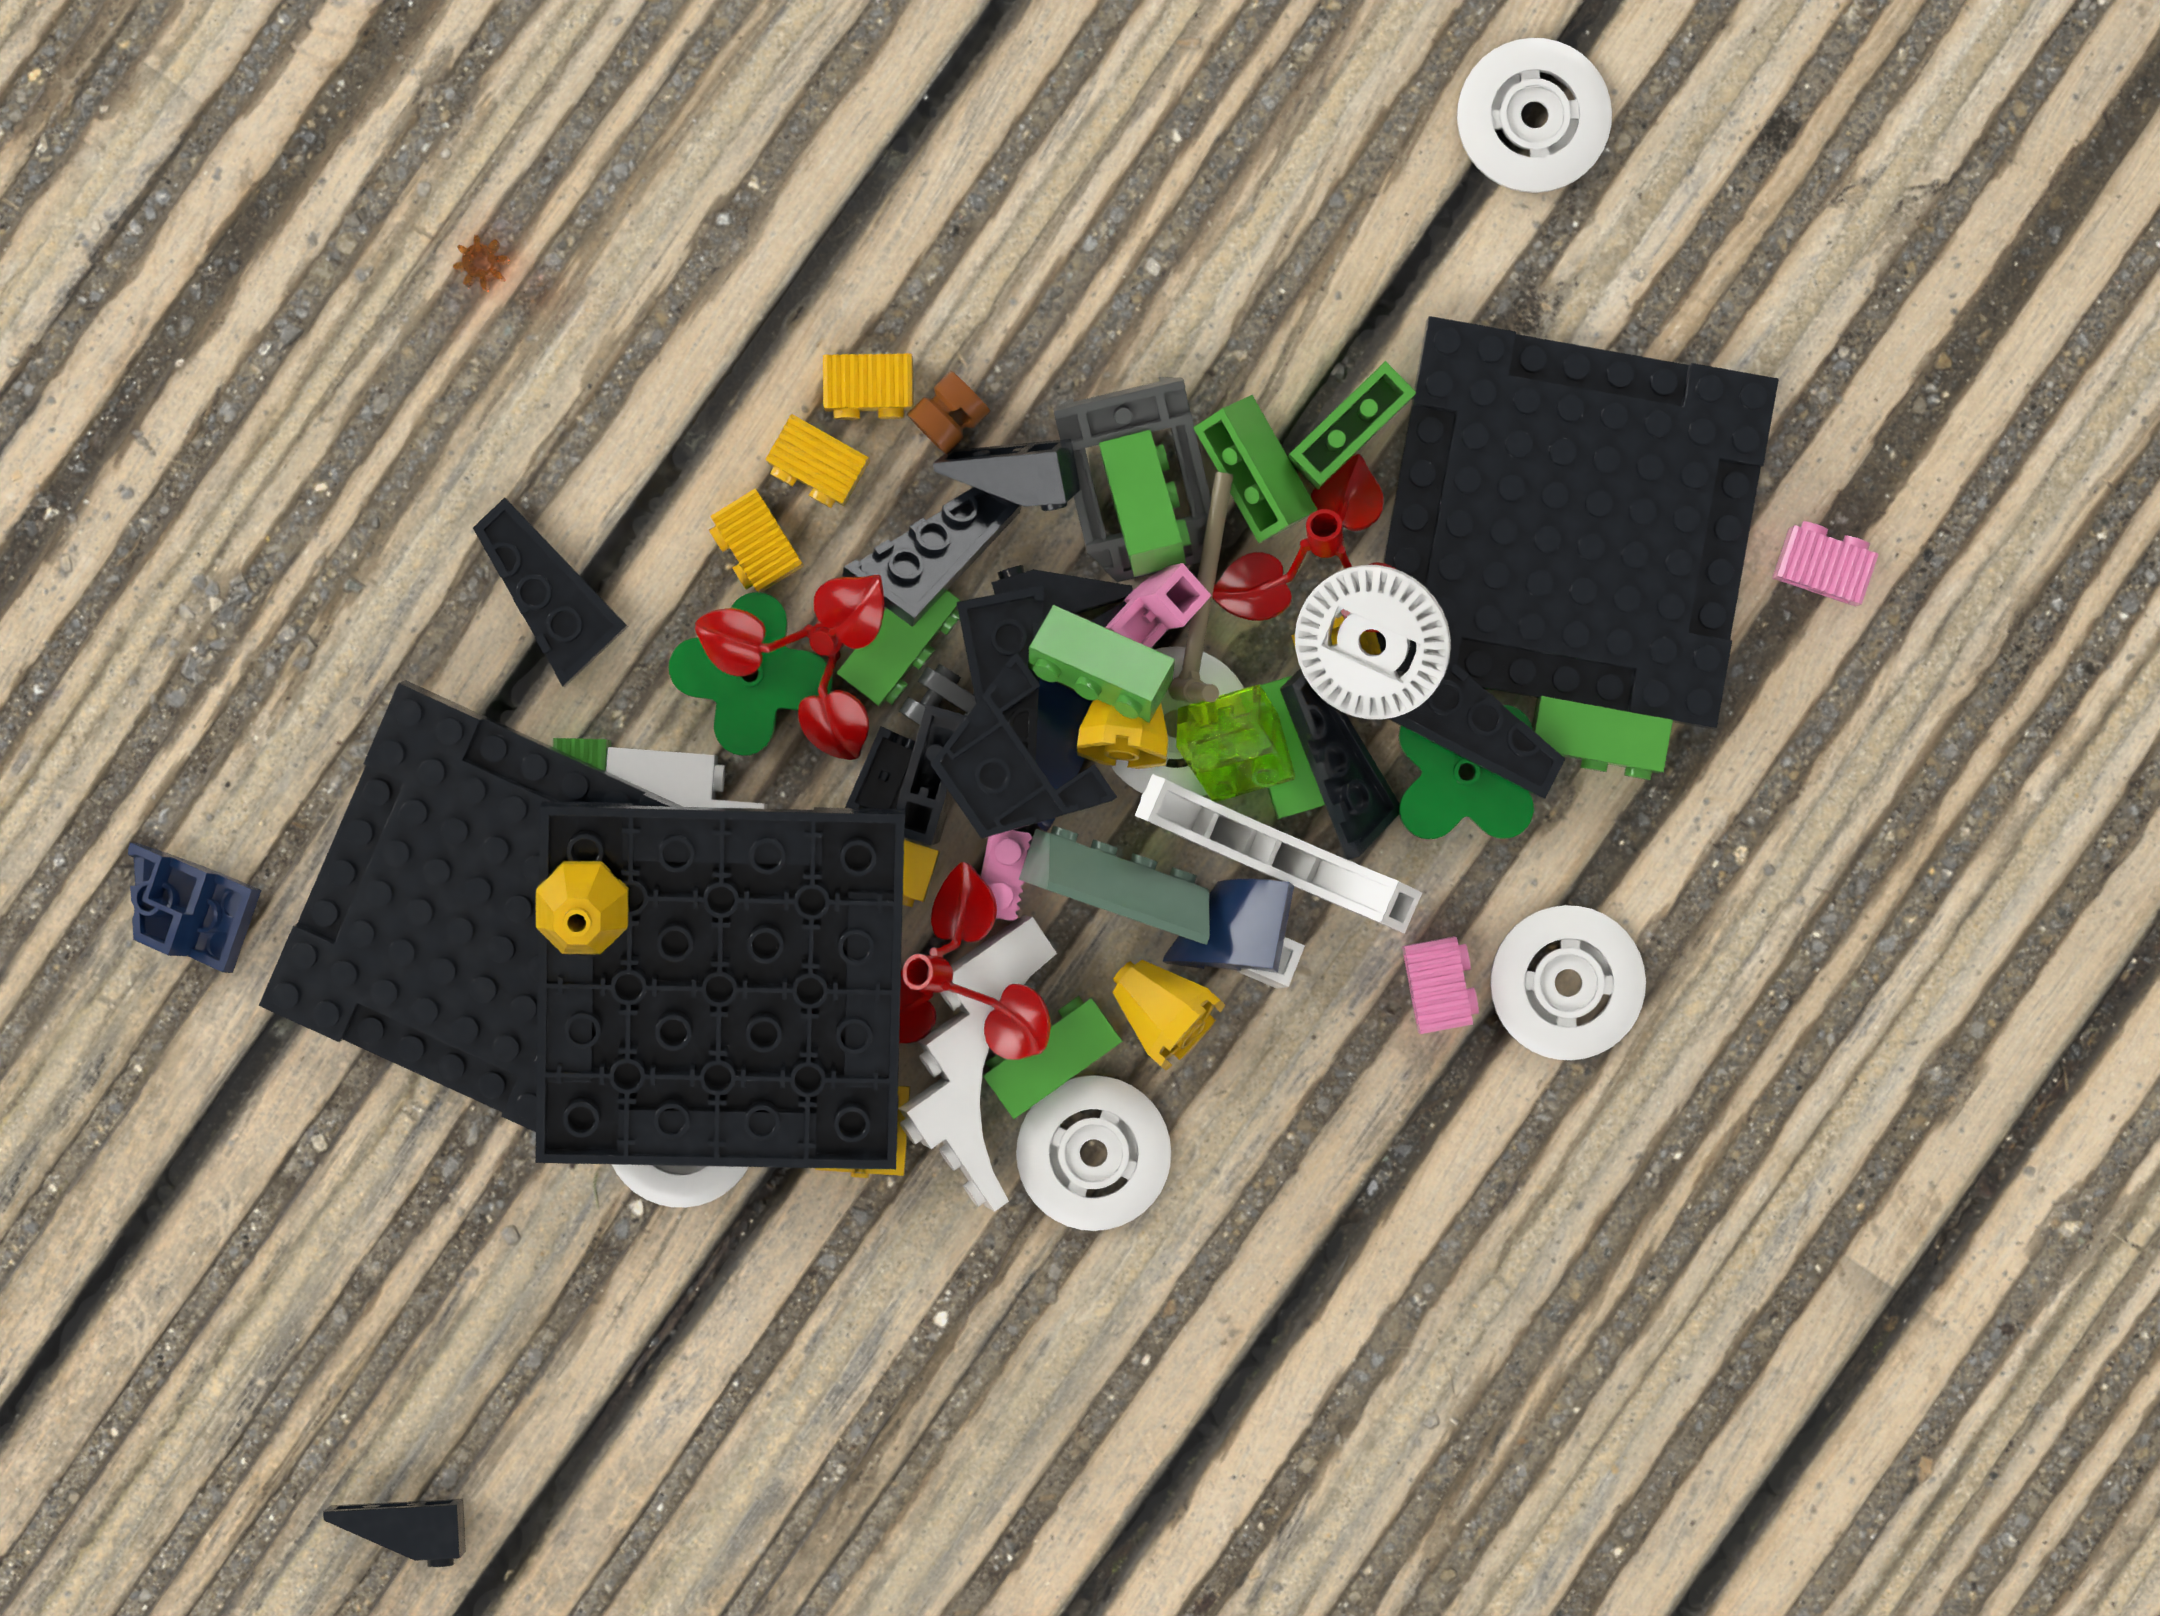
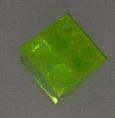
[1176,684,1295,802]

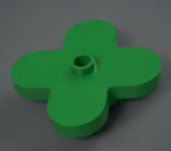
[668,592,833,756]
[1398,705,1534,839]

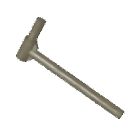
[1168,472,1233,703]

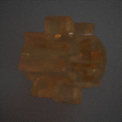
[453,235,510,292]

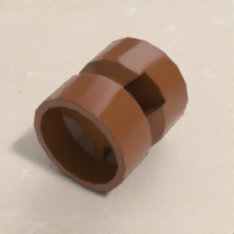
[907,371,991,455]

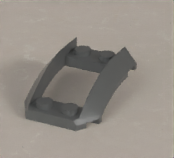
[1053,377,1211,582]

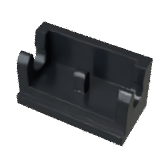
[845,726,916,809]

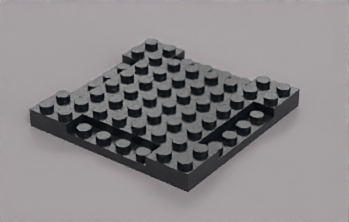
[1375,316,1779,729]
[259,680,683,1132]
[535,801,905,1170]

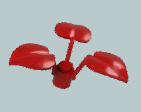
[1212,454,1397,632]
[695,575,884,760]
[899,862,1051,1060]

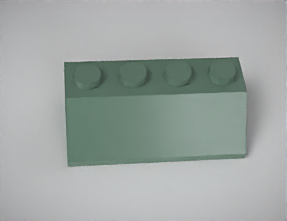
[1018,825,1210,945]

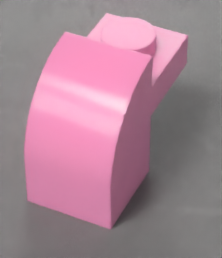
[1105,563,1212,648]

